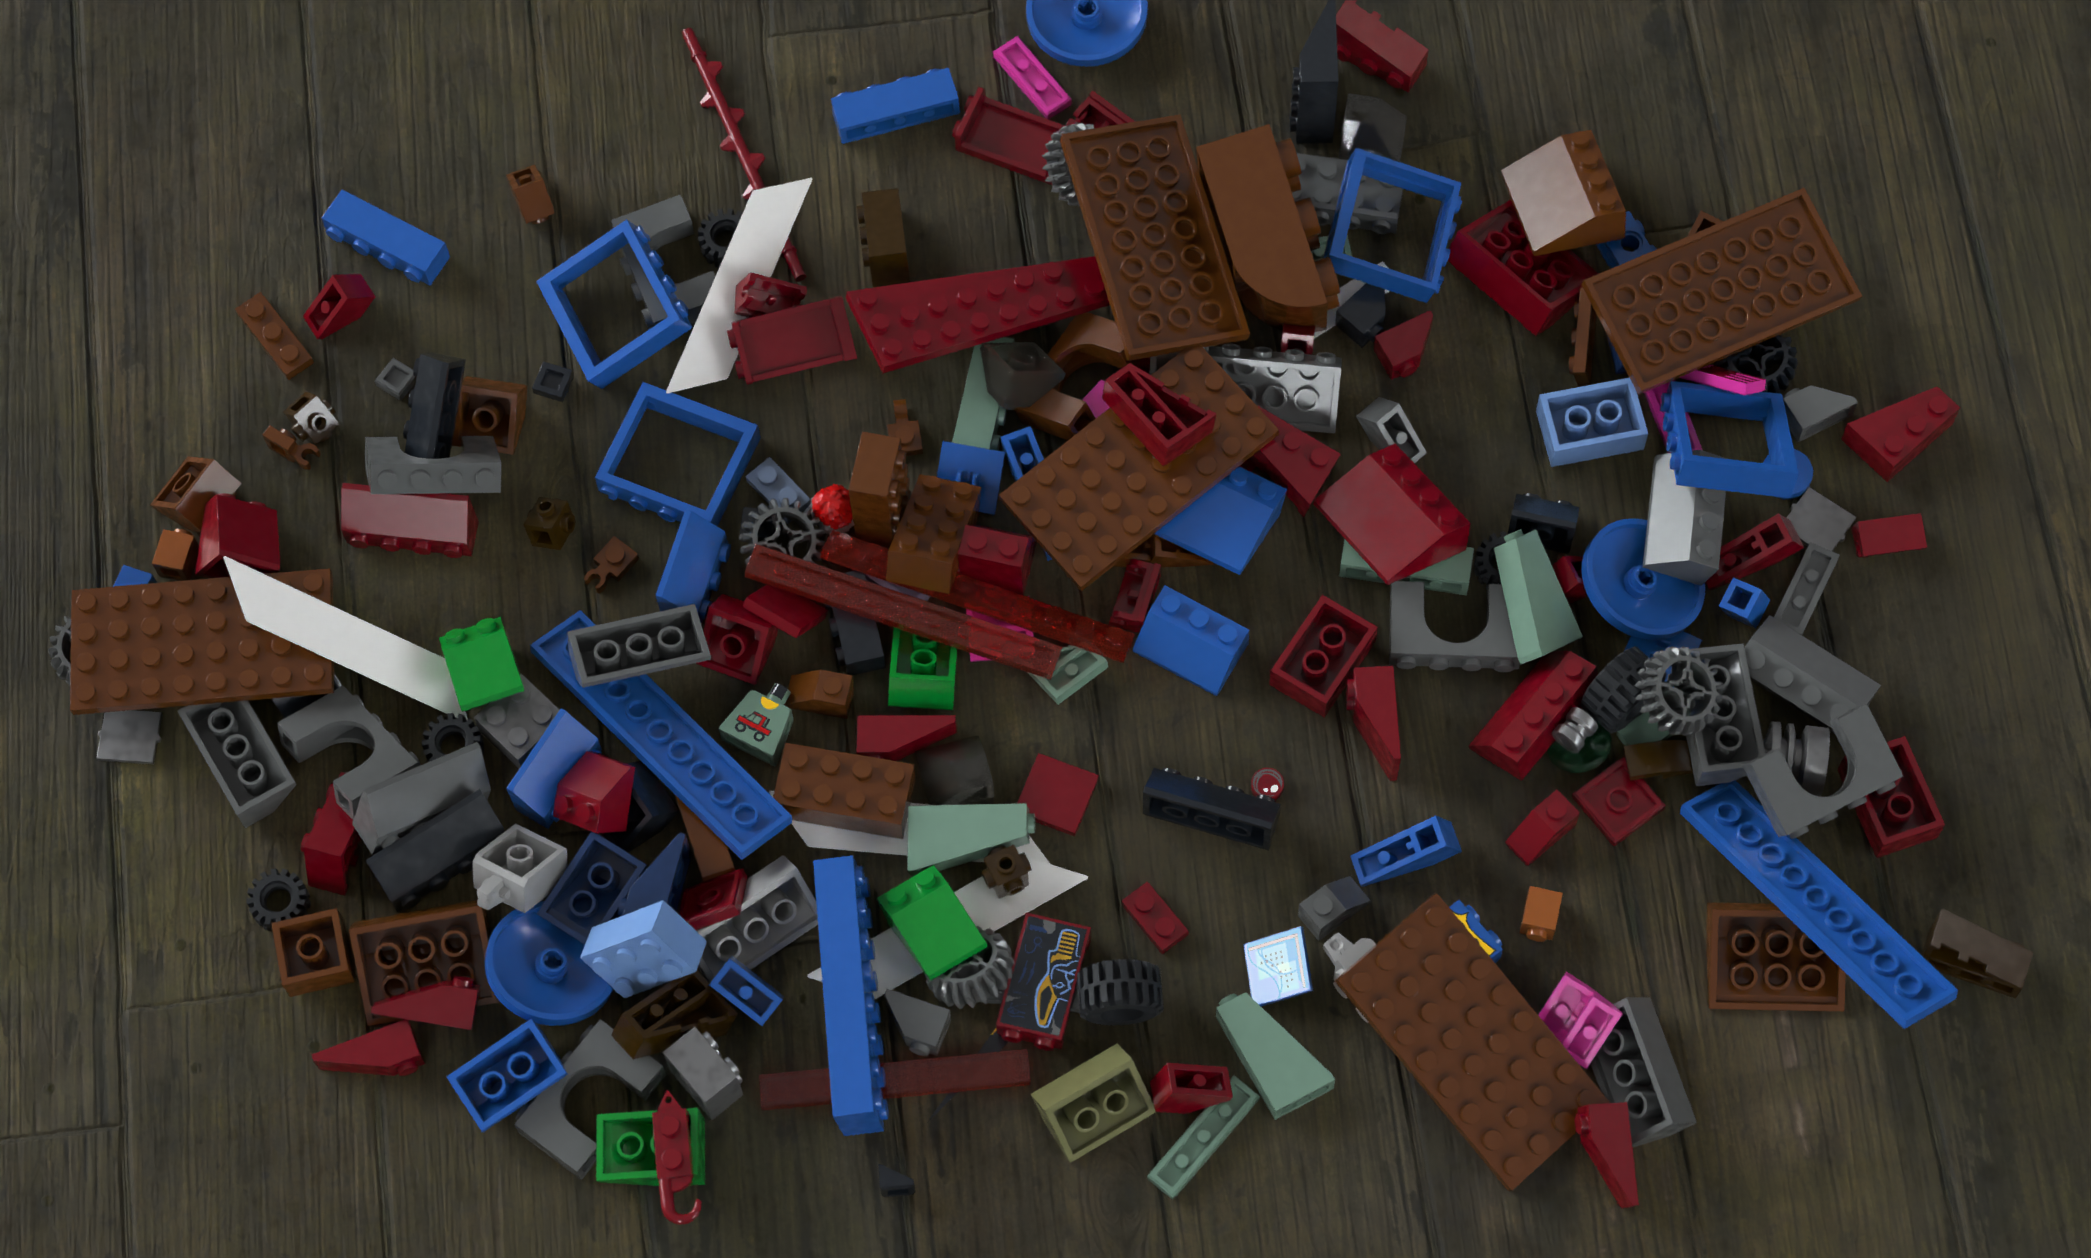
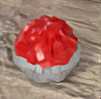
[809,483,854,535]

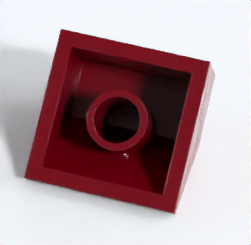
[696,594,778,685]
[553,751,635,833]

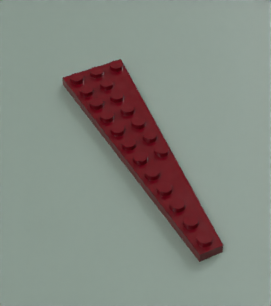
[846,256,1110,373]

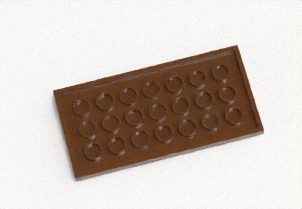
[1060,114,1250,361]
[1581,188,1862,395]
[999,345,1279,591]
[70,568,334,715]
[1335,893,1610,1191]

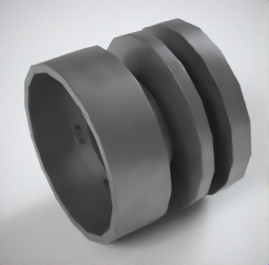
[1763,721,1830,796]

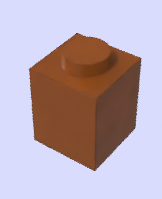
[152,529,199,581]
[1520,886,1563,942]

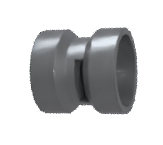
[1552,707,1598,753]

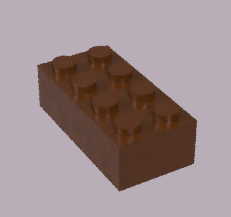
[848,431,911,548]
[886,474,982,594]
[773,743,916,839]

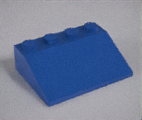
[1154,467,1287,575]

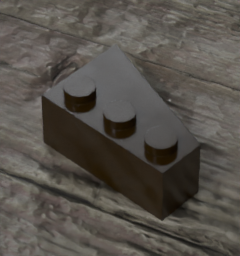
[857,188,910,288]

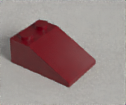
[1345,666,1401,781]

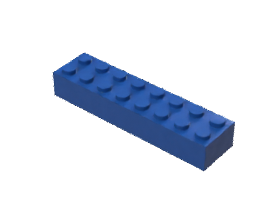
[813,855,889,1136]

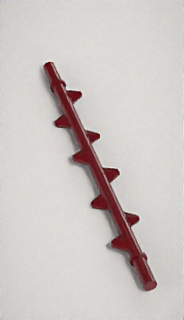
[682,28,807,282]

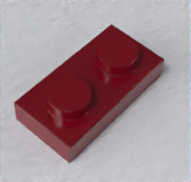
[1121,881,1189,954]

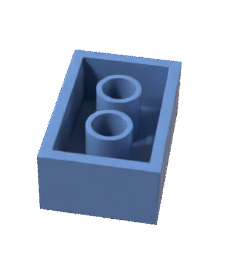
[1536,378,1648,467]
[580,900,707,998]

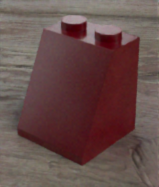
[195,493,280,578]
[958,524,1037,596]

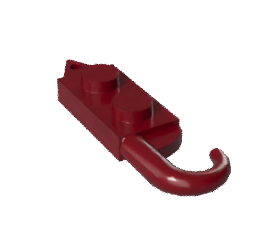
[652,1090,702,1225]

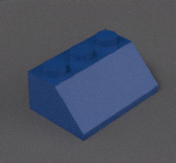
[656,509,731,623]
[1132,585,1250,696]
[506,708,602,829]
[447,1019,568,1132]

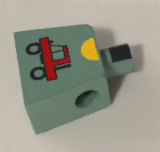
[719,683,794,767]

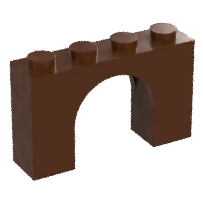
[1011,312,1140,440]

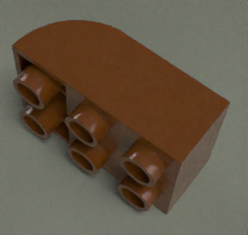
[1196,124,1340,332]

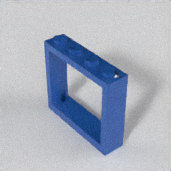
[1323,148,1462,303]
[536,219,693,389]
[1660,381,1799,498]
[595,382,761,527]

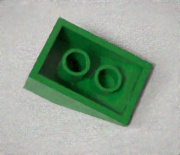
[888,613,959,710]
[439,617,525,712]
[877,865,988,981]
[596,1108,705,1186]

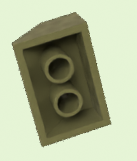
[1031,1043,1156,1163]

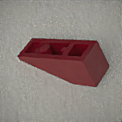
[1706,513,1804,590]
[857,715,957,761]
[371,976,481,1030]
[311,1019,425,1076]
[1575,1102,1639,1208]

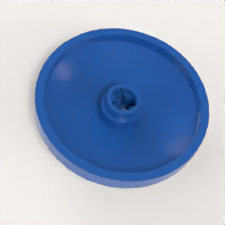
[1026,0,1148,67]
[1581,518,1705,640]
[485,901,614,1026]

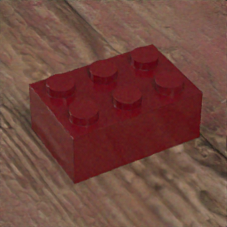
[1269,594,1378,718]
[1838,736,1945,858]

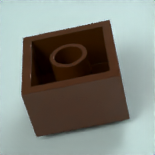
[271,908,356,997]

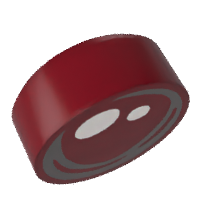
[1251,767,1284,800]

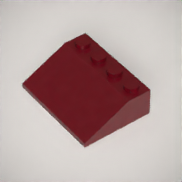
[1448,199,1599,336]
[1313,443,1471,585]

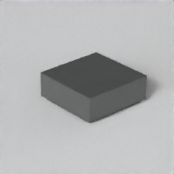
[374,358,417,401]

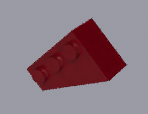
[1336,0,1429,92]
[1102,363,1217,467]
[1841,386,1960,482]
[1250,406,1341,517]
[301,772,361,896]

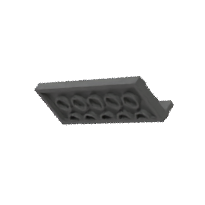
[1292,153,1403,234]
[1149,344,1342,433]

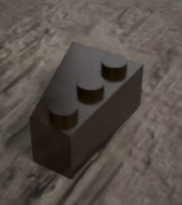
[1921,909,2033,998]
[611,970,738,1059]

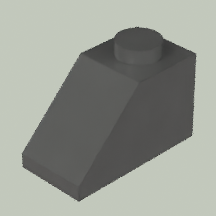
[1783,385,1858,442]
[1356,397,1427,463]
[1298,876,1371,941]
[885,989,951,1057]

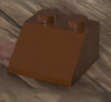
[452,376,528,455]
[150,456,241,532]

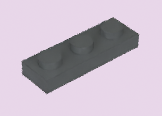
[1774,542,1840,635]

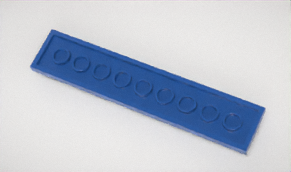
[530,610,792,860]
[1680,780,1958,1029]

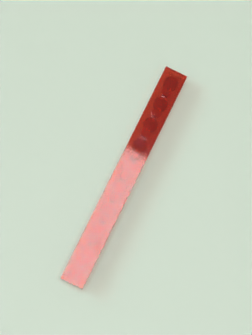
[820,530,1135,663]
[745,544,1062,680]

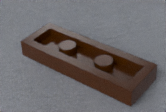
[1569,288,1597,387]
[235,292,314,380]

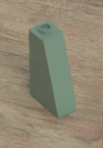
[1494,529,1583,665]
[907,803,1036,878]
[1216,992,1335,1120]

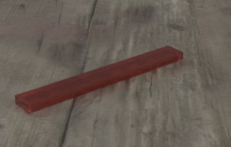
[759,1049,1031,1111]

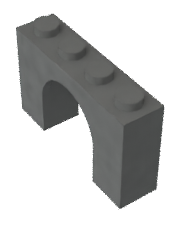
[611,194,715,327]
[365,436,501,495]
[1389,581,1520,672]
[277,686,421,820]
[1742,704,1903,839]
[514,1019,666,1180]

